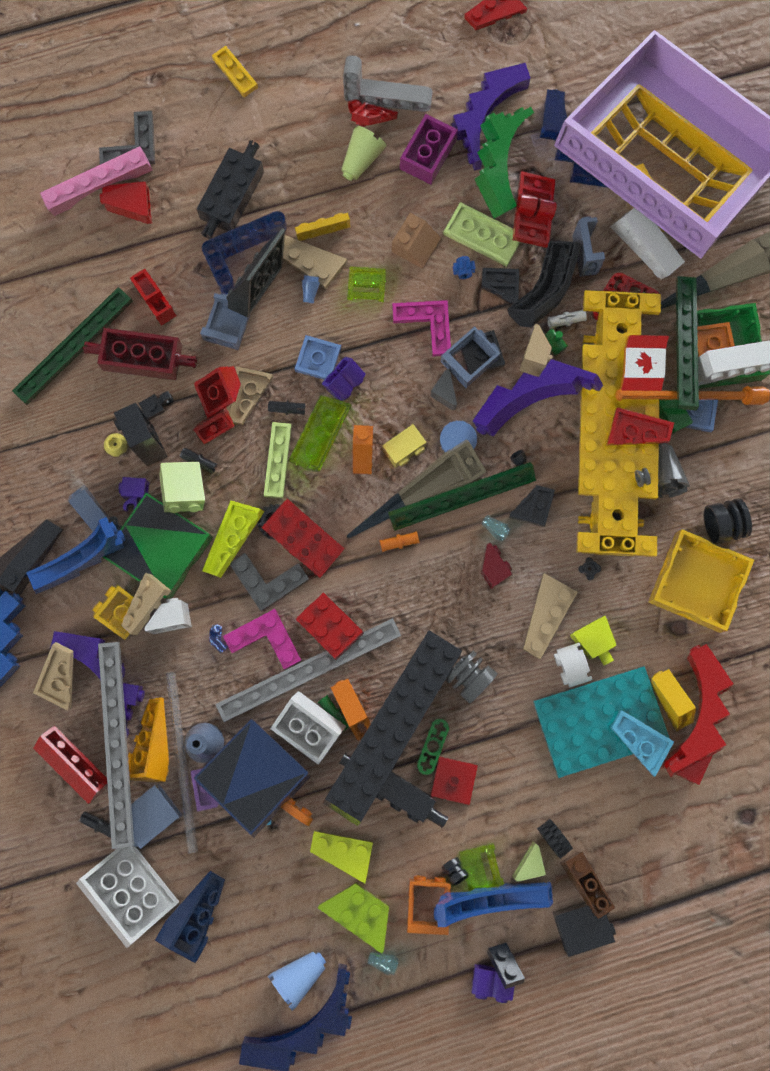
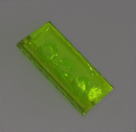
[288,395,352,472]

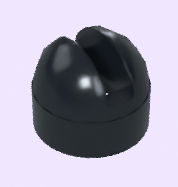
[510,450,527,466]

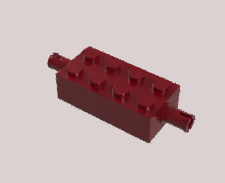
[83,328,198,380]

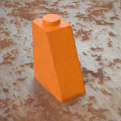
[353,425,373,474]
[330,679,371,741]

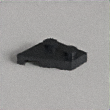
[481,268,519,305]
[509,485,555,527]

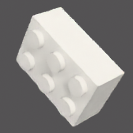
[270,691,346,765]

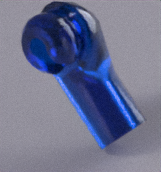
[209,624,228,654]

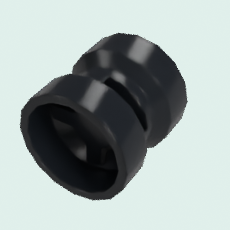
[441,857,469,887]

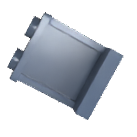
[572,216,605,277]
[200,293,250,350]
[131,784,183,849]

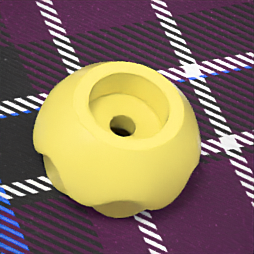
[104,433,127,457]

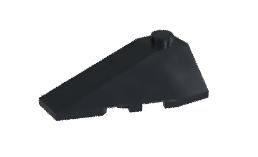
[0,519,64,594]

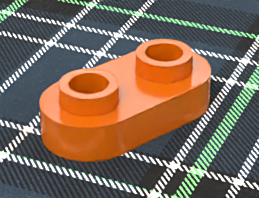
[281,798,314,826]

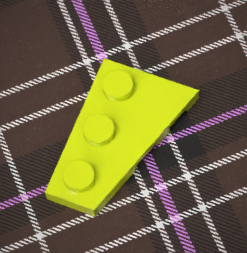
[310,831,373,884]

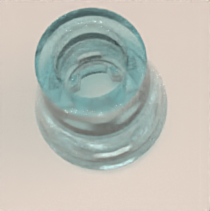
[481,515,511,541]
[368,952,399,976]

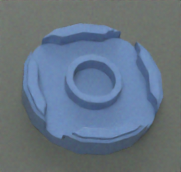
[440,421,477,452]

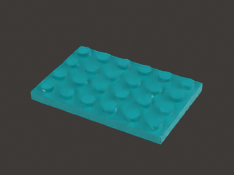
[533,666,670,778]

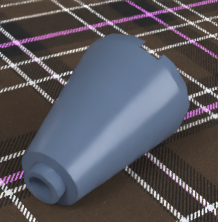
[185,723,224,763]

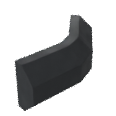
[507,241,581,328]

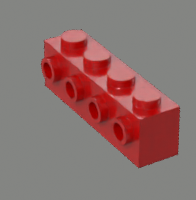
[33,725,108,804]

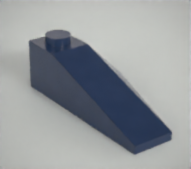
[155,871,225,963]

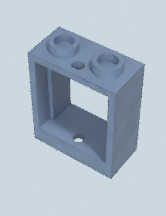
[440,327,500,388]

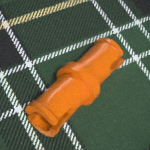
[380,531,420,552]

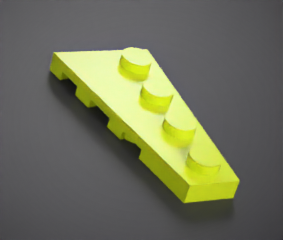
[202,501,265,578]

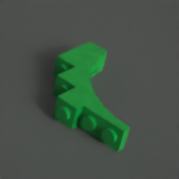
[474,107,534,219]

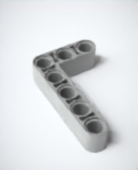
[343,56,433,112]

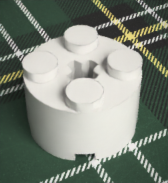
[554,643,592,687]

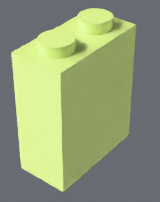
[159,462,205,513]

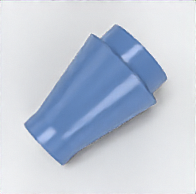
[302,275,320,303]

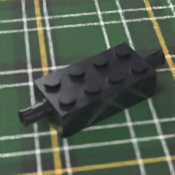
[197,140,264,240]
[339,753,448,828]

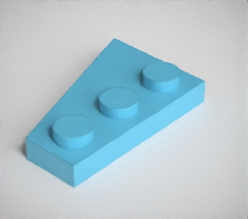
[610,710,674,777]

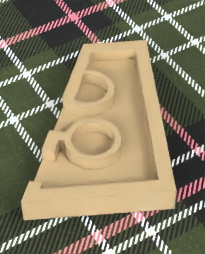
[226,367,274,425]

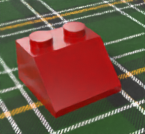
[194,366,241,418]

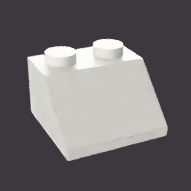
[145,598,192,634]

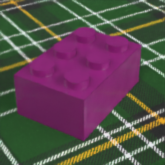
[400,114,458,185]

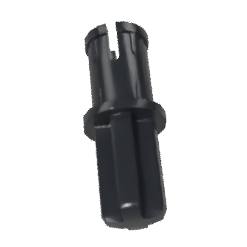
[268,400,306,415]
[180,448,218,474]
[79,811,111,838]

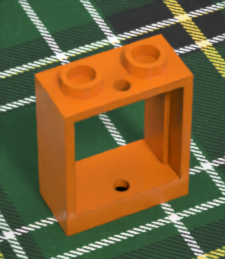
[407,875,451,935]

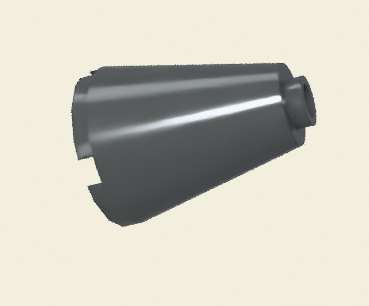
[658,443,690,498]

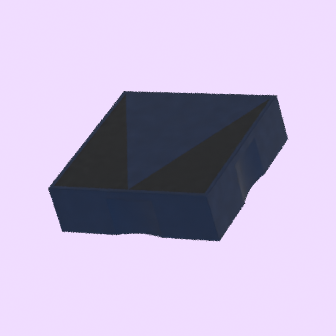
[194,719,311,838]

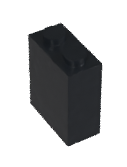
[552,902,616,957]

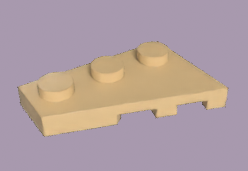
[121,573,171,635]
[33,642,73,711]

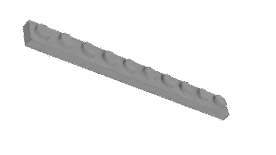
[216,618,401,722]
[98,642,134,849]

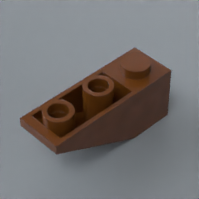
[560,852,615,919]

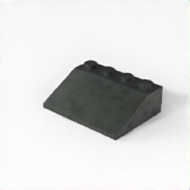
[226,228,285,318]

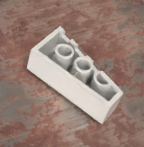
[610,208,685,280]
[698,341,770,385]

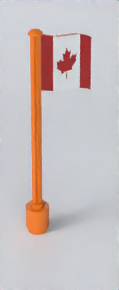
[615,335,770,405]

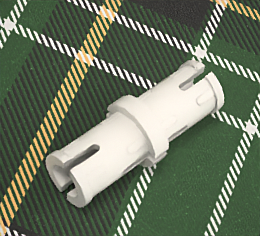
[548,309,587,329]

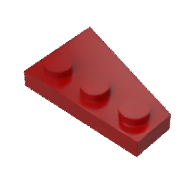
[464,0,527,31]
[606,407,674,446]

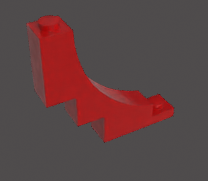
[667,644,734,777]

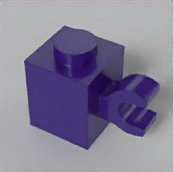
[119,477,150,512]

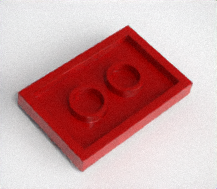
[295,592,364,660]

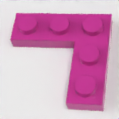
[392,300,451,357]
[223,609,302,670]

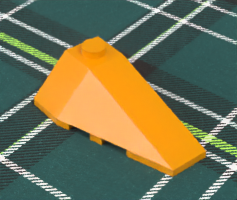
[128,697,169,783]

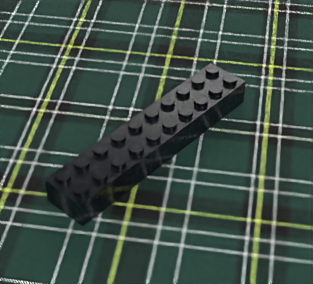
[322,630,462,826]

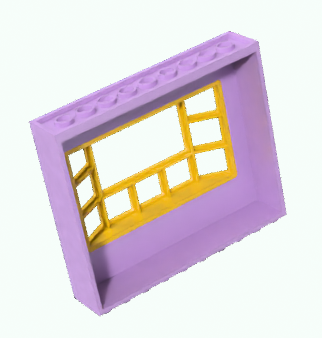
[554,30,770,259]

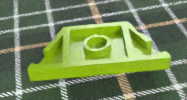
[317,883,389,953]

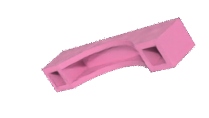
[40,146,153,216]

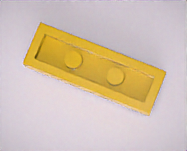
[212,46,258,98]
[295,213,350,241]

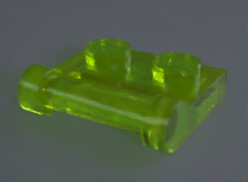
[347,266,386,302]
[459,843,505,892]

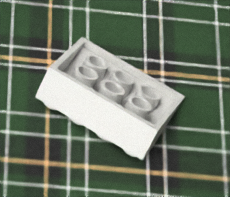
[76,846,179,948]

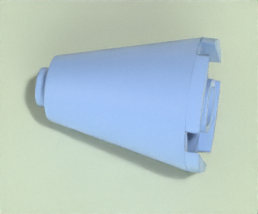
[268,952,326,1011]

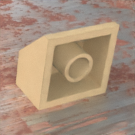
[519,324,553,377]

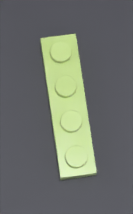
[264,422,292,499]

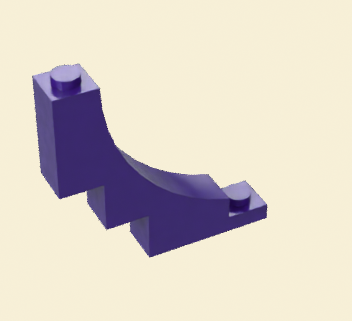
[472,359,603,437]

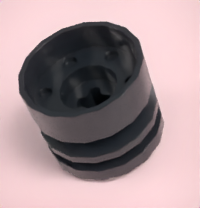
[703,498,752,545]

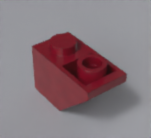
[480,543,512,589]

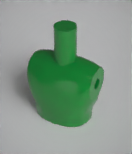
[545,329,568,356]

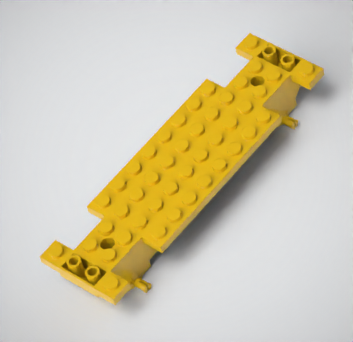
[576,290,661,557]

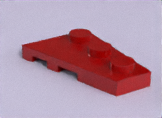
[351,102,398,127]

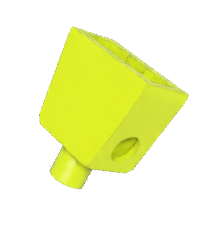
[570,616,616,666]

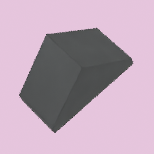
[430,369,457,410]

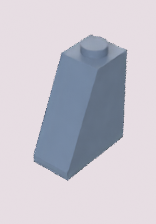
[68,485,110,532]

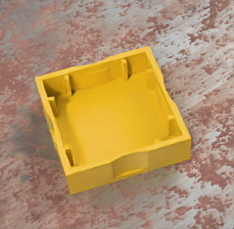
[648,529,754,633]

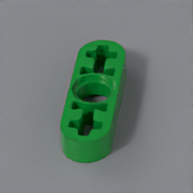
[417,719,449,775]

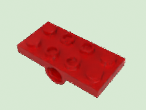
[512,171,557,248]
[261,498,345,578]

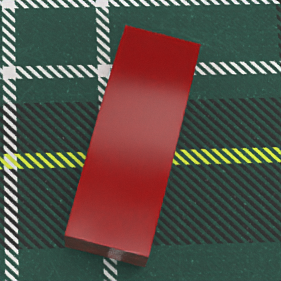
[130,269,177,326]

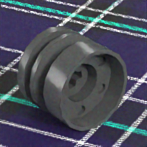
[445,650,498,704]

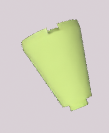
[341,126,386,181]

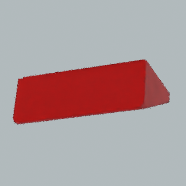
[193,408,234,445]

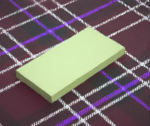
[443,202,521,267]

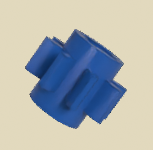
[453,256,476,279]

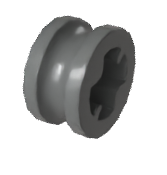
[635,468,651,487]

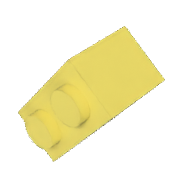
[382,424,426,468]

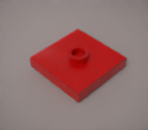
[430,756,478,805]

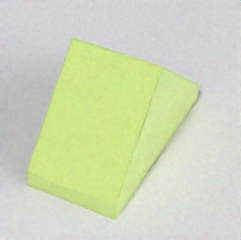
[512,841,546,882]

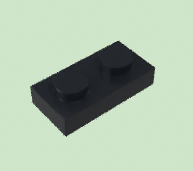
[487,943,525,989]

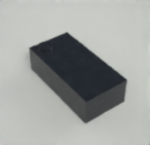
[113,402,168,466]

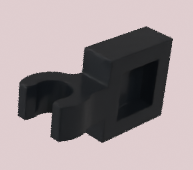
[139,391,174,420]

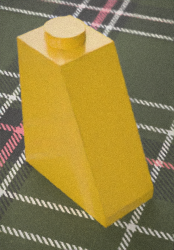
[651,669,696,732]

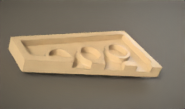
[283,235,347,290]
[523,573,577,659]

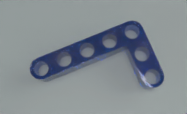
[202,211,287,294]

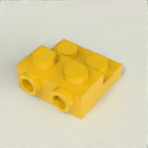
[92,584,134,640]

